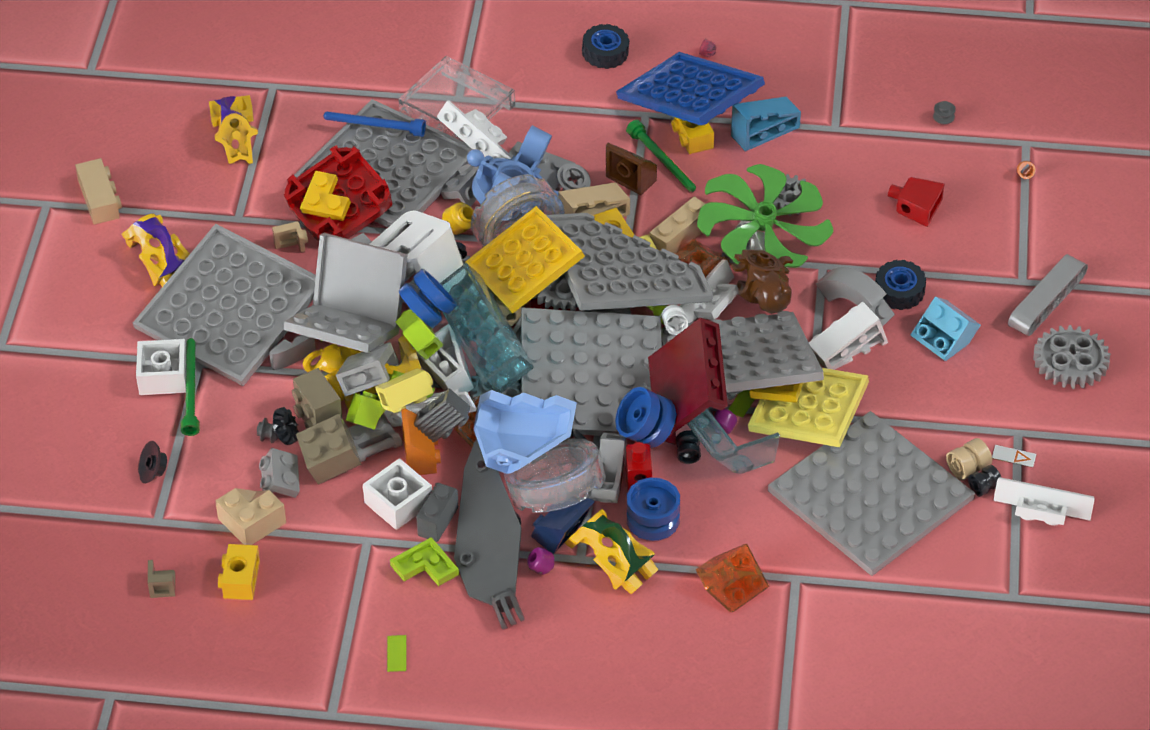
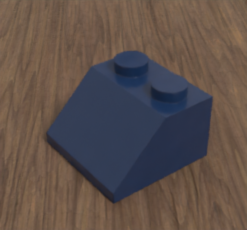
[531,494,594,555]

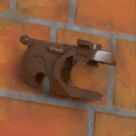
[731,250,793,314]

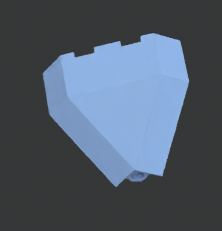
[473,390,577,474]

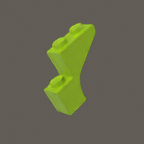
[395,309,444,360]
[346,371,435,430]

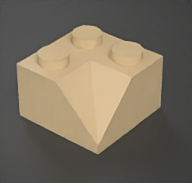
[215,488,286,545]

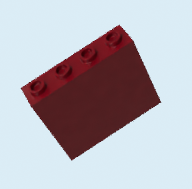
[648,317,728,445]

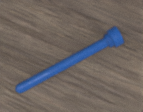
[323,111,426,137]

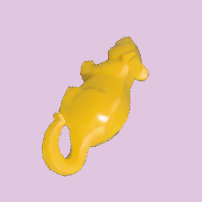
[303,344,363,373]

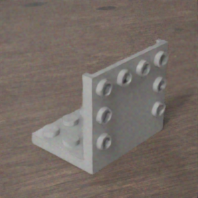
[284,233,408,353]

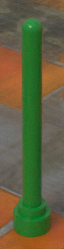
[626,120,696,192]
[181,338,200,436]

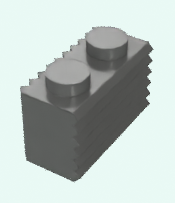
[414,388,470,442]
[416,483,459,542]

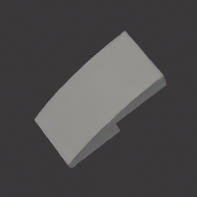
[269,335,316,370]

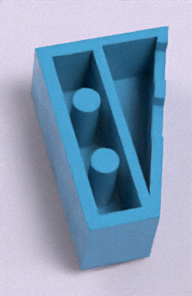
[731,97,801,152]

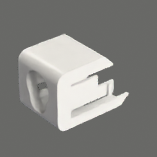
[369,211,466,302]

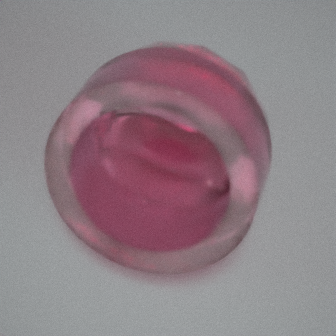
[699,39,717,57]

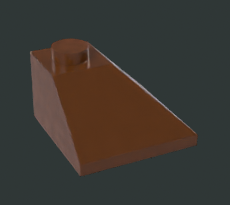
[606,142,657,195]

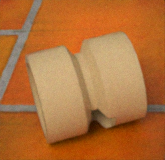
[946,438,992,480]

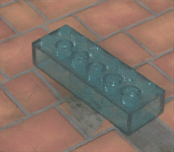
[440,262,534,393]

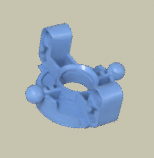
[467,125,559,221]

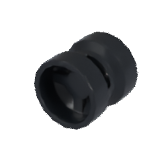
[676,430,701,464]
[968,464,1001,497]

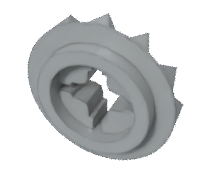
[556,163,591,191]

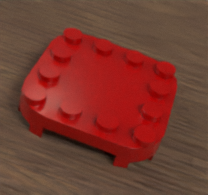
[284,145,393,241]

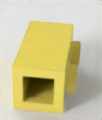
[375,368,434,413]

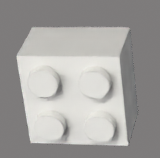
[136,339,186,395]
[363,458,432,530]

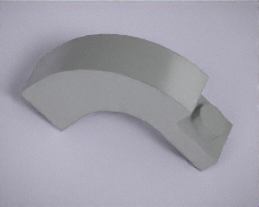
[816,267,895,327]
[591,432,627,503]

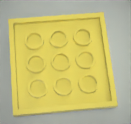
[748,368,869,447]

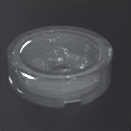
[471,174,565,248]
[504,439,606,513]

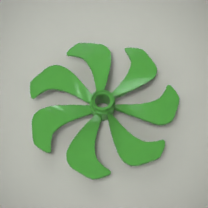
[697,164,834,268]

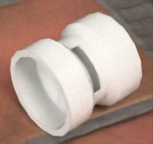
[661,305,688,335]

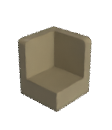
[148,560,176,598]

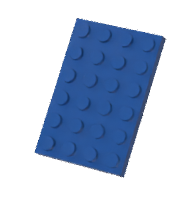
[616,52,765,125]

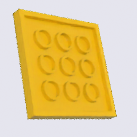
[465,206,585,314]

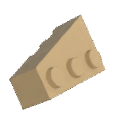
[558,182,630,217]

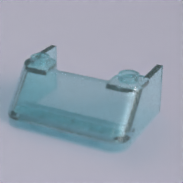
[687,392,780,474]

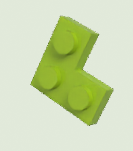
[390,537,459,586]

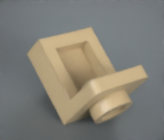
[272,221,308,252]

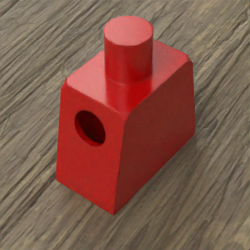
[888,177,945,227]
[625,442,652,493]

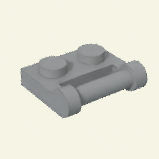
[349,414,402,462]

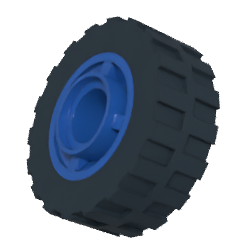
[582,24,630,69]
[875,260,926,310]

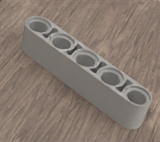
[1008,254,1088,336]

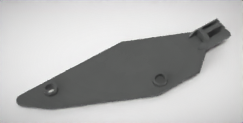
[454,440,525,630]

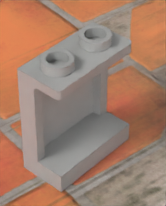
[336,342,399,396]

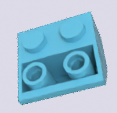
[910,297,981,361]

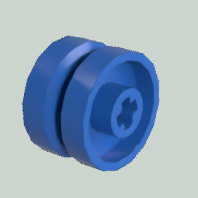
[398,268,458,328]
[615,387,676,448]
[627,478,680,541]

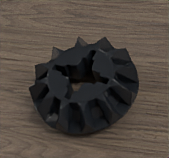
[273,407,299,445]

